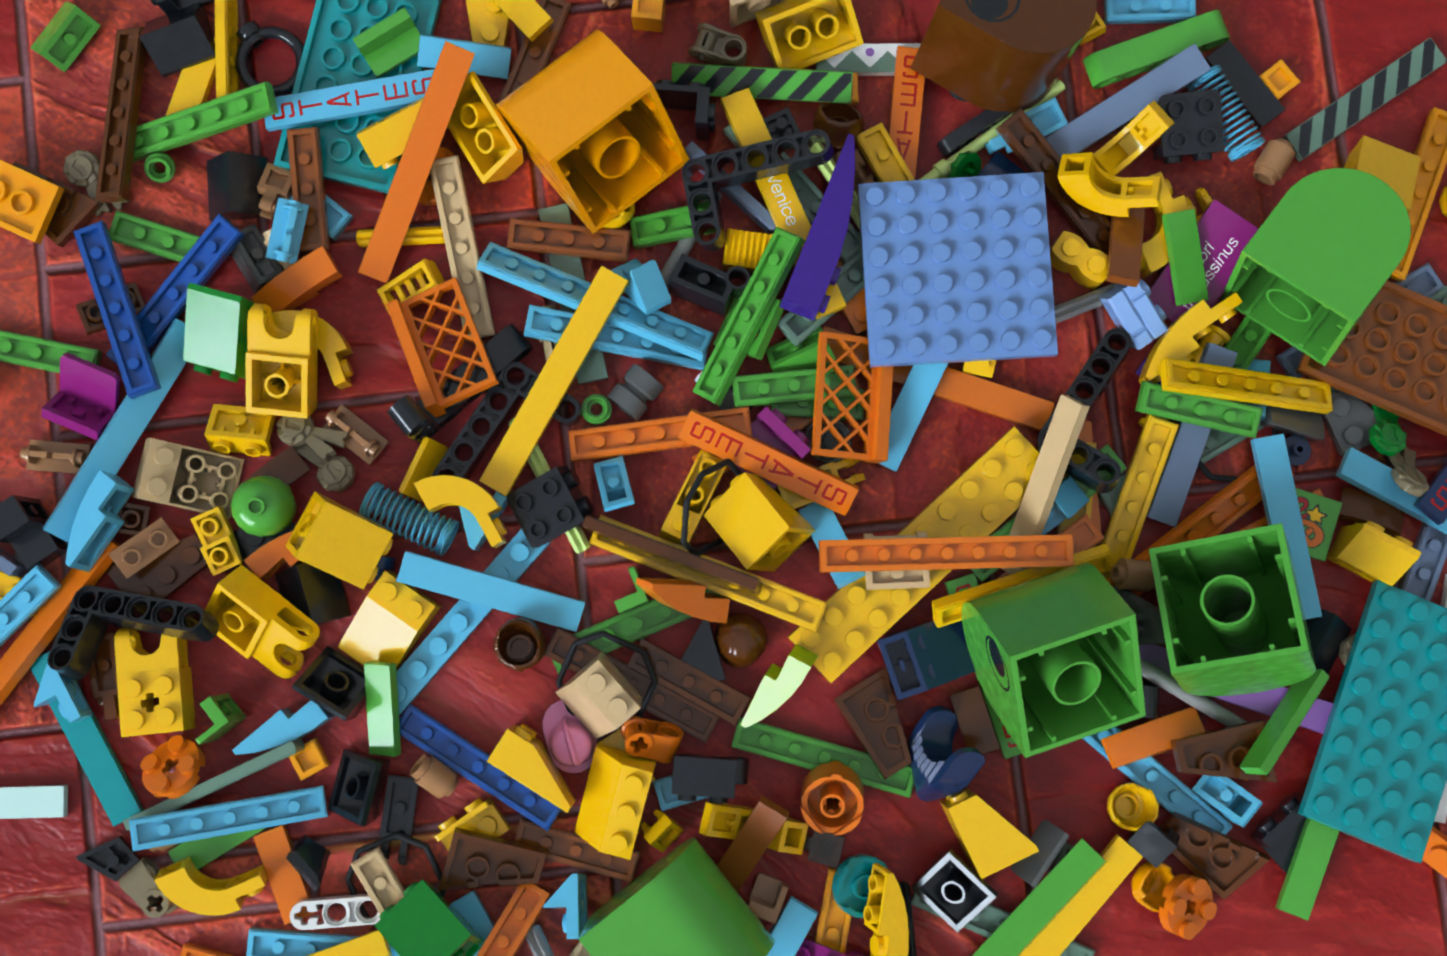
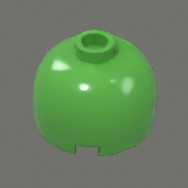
[231,475,297,537]

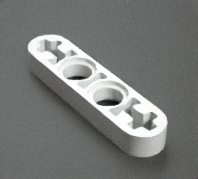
[290,894,380,930]

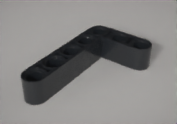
[682,129,834,251]
[387,324,533,444]
[1036,328,1132,493]
[432,362,582,480]
[47,586,219,680]

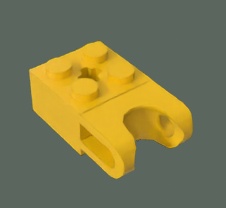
[245,303,318,419]
[205,565,320,679]
[114,628,196,737]

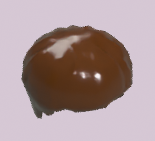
[812,103,865,149]
[714,613,768,668]
[493,618,547,672]

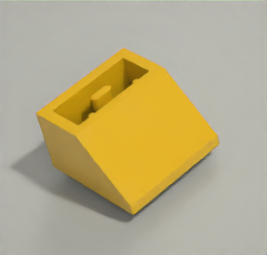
[1326,521,1422,586]

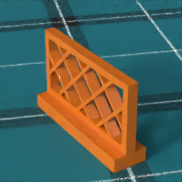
[386,277,499,418]
[811,331,893,464]

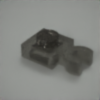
[803,831,846,868]

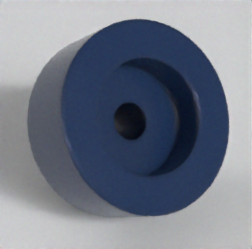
[1285,435,1311,467]
[374,556,396,580]

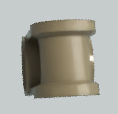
[688,23,748,66]
[119,857,178,918]

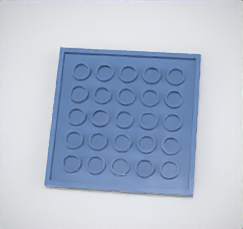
[858,172,1058,368]

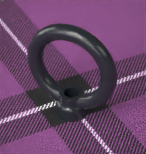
[235,21,304,97]

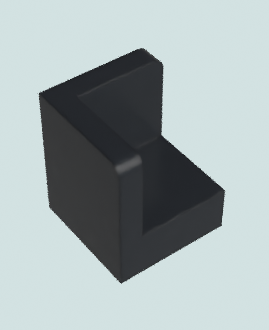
[1127,820,1180,868]

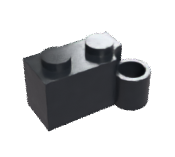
[669,254,750,316]
[671,753,749,803]

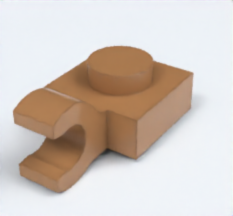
[257,163,292,220]

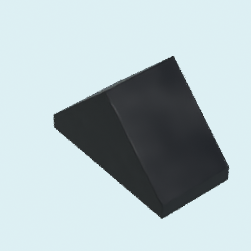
[681,620,725,681]

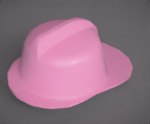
[542,700,598,773]

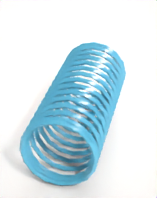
[1186,65,1265,162]
[359,482,459,556]

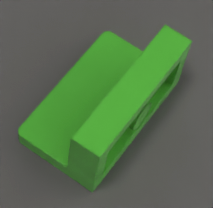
[31,1,101,72]
[353,7,420,78]
[766,326,839,372]
[614,566,650,613]
[195,693,247,745]

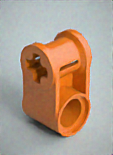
[620,716,684,764]

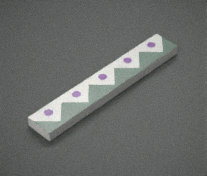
[816,43,921,76]

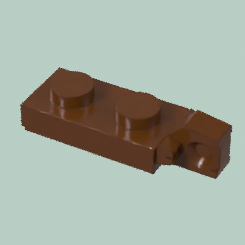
[89,632,120,720]

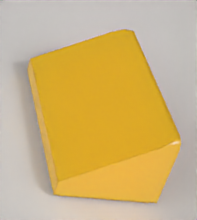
[399,436,449,502]

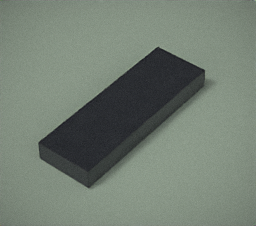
[1205,40,1285,130]

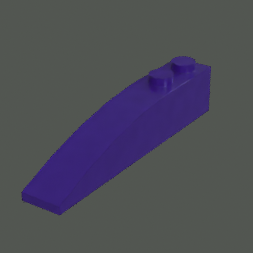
[779,133,855,321]

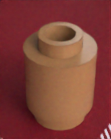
[1253,138,1296,185]
[1110,558,1156,592]
[410,754,458,799]

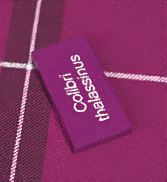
[1149,199,1259,322]

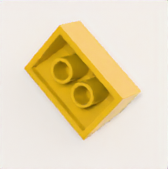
[755,0,864,69]
[447,71,524,184]
[574,744,657,860]

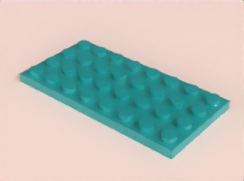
[273,0,442,193]
[1297,580,1447,863]

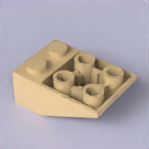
[132,438,245,519]

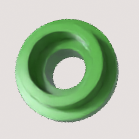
[144,152,176,183]
[581,394,612,425]

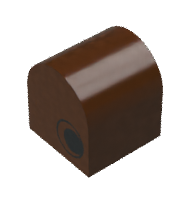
[910,0,1097,113]

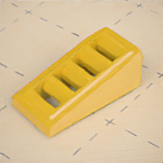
[377,259,445,315]

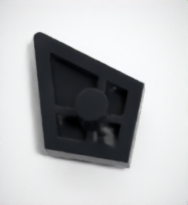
[763,107,801,151]
[286,835,330,892]
[76,836,141,881]

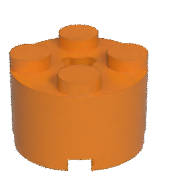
[801,761,864,836]

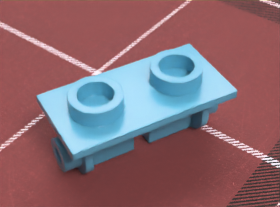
[265,197,309,264]

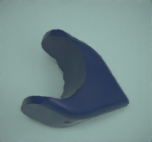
[908,706,985,802]

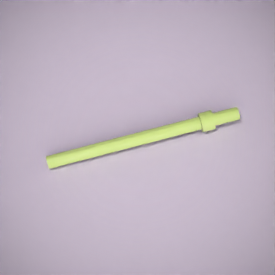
[918,80,1065,180]

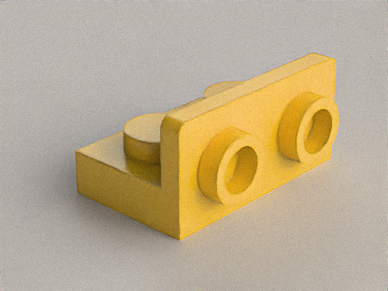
[204,404,276,457]
[435,797,511,852]

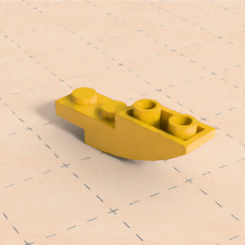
[1138,292,1243,384]
[863,863,909,956]

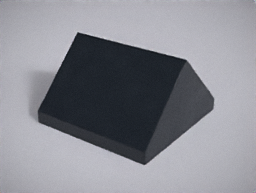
[139,1,215,77]
[207,151,268,222]
[275,563,352,632]
[1306,609,1352,674]
[292,646,366,721]
[328,749,391,826]
[911,849,998,933]

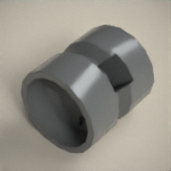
[607,363,664,421]

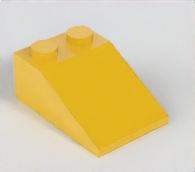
[338,571,442,671]
[487,724,576,813]

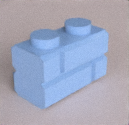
[1099,279,1168,350]

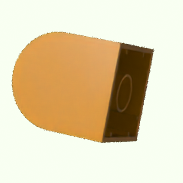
[496,30,690,234]

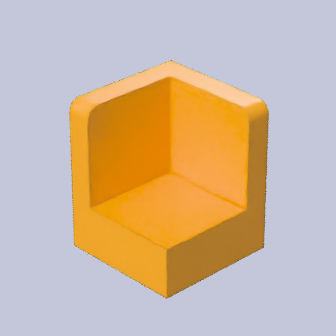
[631,0,666,32]

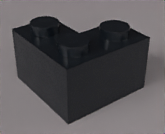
[0,495,68,570]

